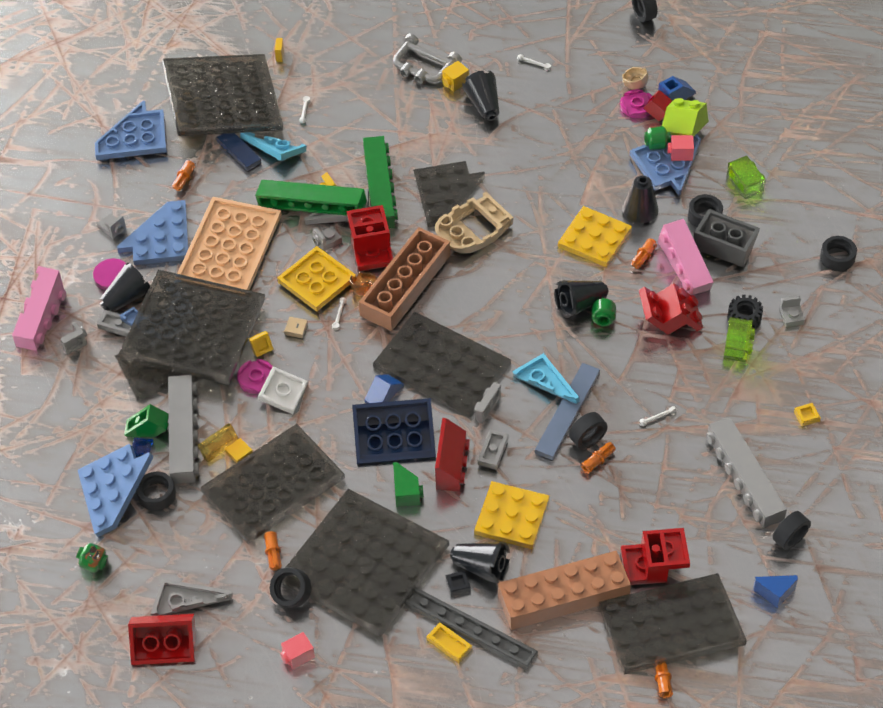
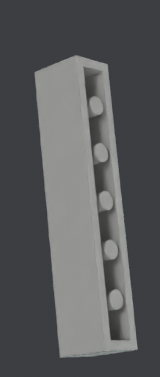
[168,375,199,484]
[706,417,787,528]

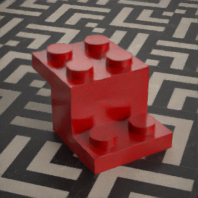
[347,205,393,272]
[639,283,703,335]
[620,528,690,585]

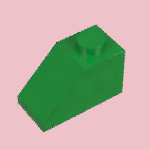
[124,404,169,438]
[393,462,424,507]

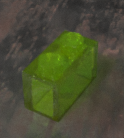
[727,156,766,199]
[723,317,755,362]

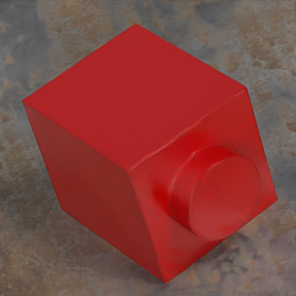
[643,90,672,122]

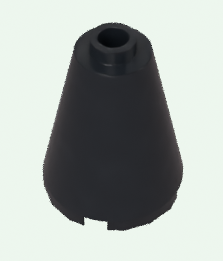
[462,71,499,121]
[622,176,659,225]
[100,262,153,312]
[554,280,609,318]
[450,542,510,584]

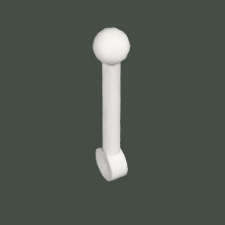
[517,54,551,71]
[299,96,310,124]
[332,297,347,330]
[640,406,677,426]

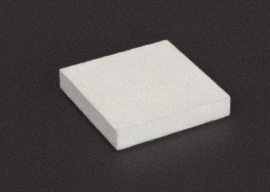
[257,367,308,414]

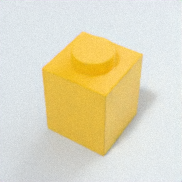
[442,61,469,92]

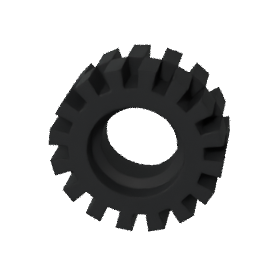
[727,294,763,331]

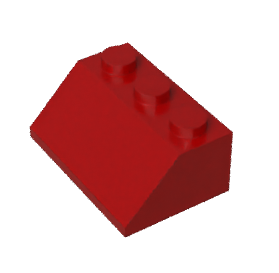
[435,418,470,492]
[128,614,196,665]

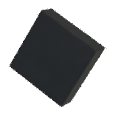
[446,570,471,596]

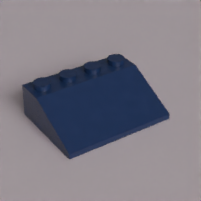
[352,398,436,464]

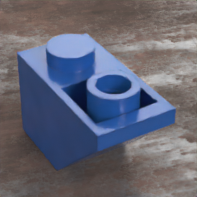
[658,76,696,101]

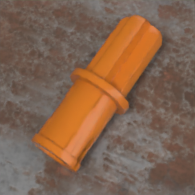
[172,160,196,191]
[631,238,657,269]
[580,442,616,474]
[264,531,282,571]
[654,656,673,698]

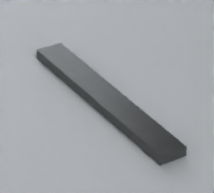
[383,576,538,671]

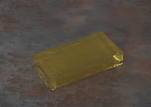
[197,423,239,463]

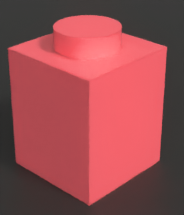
[667,135,694,161]
[280,632,315,669]

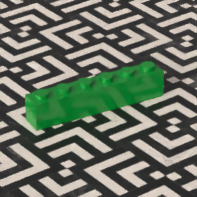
[363,136,398,228]
[255,180,367,216]

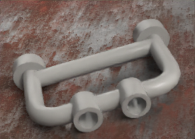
[393,33,462,84]

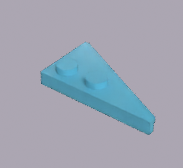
[240,131,307,161]
[512,353,580,404]

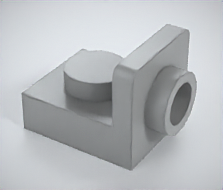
[97,213,126,238]
[312,226,342,251]
[780,296,805,327]
[60,322,87,355]

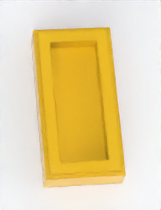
[426,622,472,663]

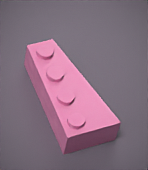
[657,219,714,295]
[12,266,66,351]

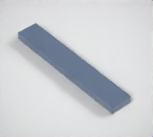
[535,363,600,460]

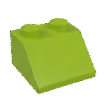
[662,98,709,137]

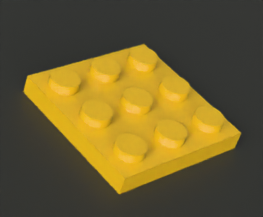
[558,206,632,268]
[277,246,356,312]
[474,481,550,550]

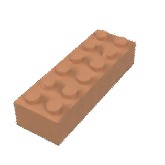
[359,227,450,331]
[498,550,631,630]

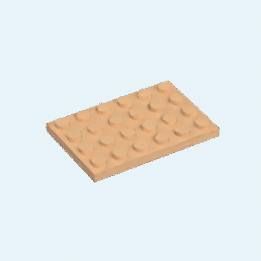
[175,197,282,298]

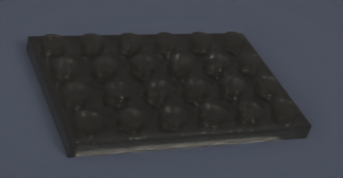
[373,312,511,417]
[200,424,345,544]
[599,573,747,675]

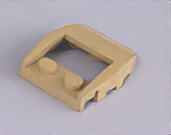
[435,192,514,253]

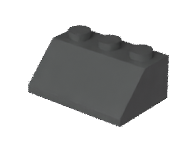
[693,209,760,267]

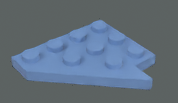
[95,101,167,160]
[630,134,701,195]
[117,200,189,265]
[78,444,153,537]

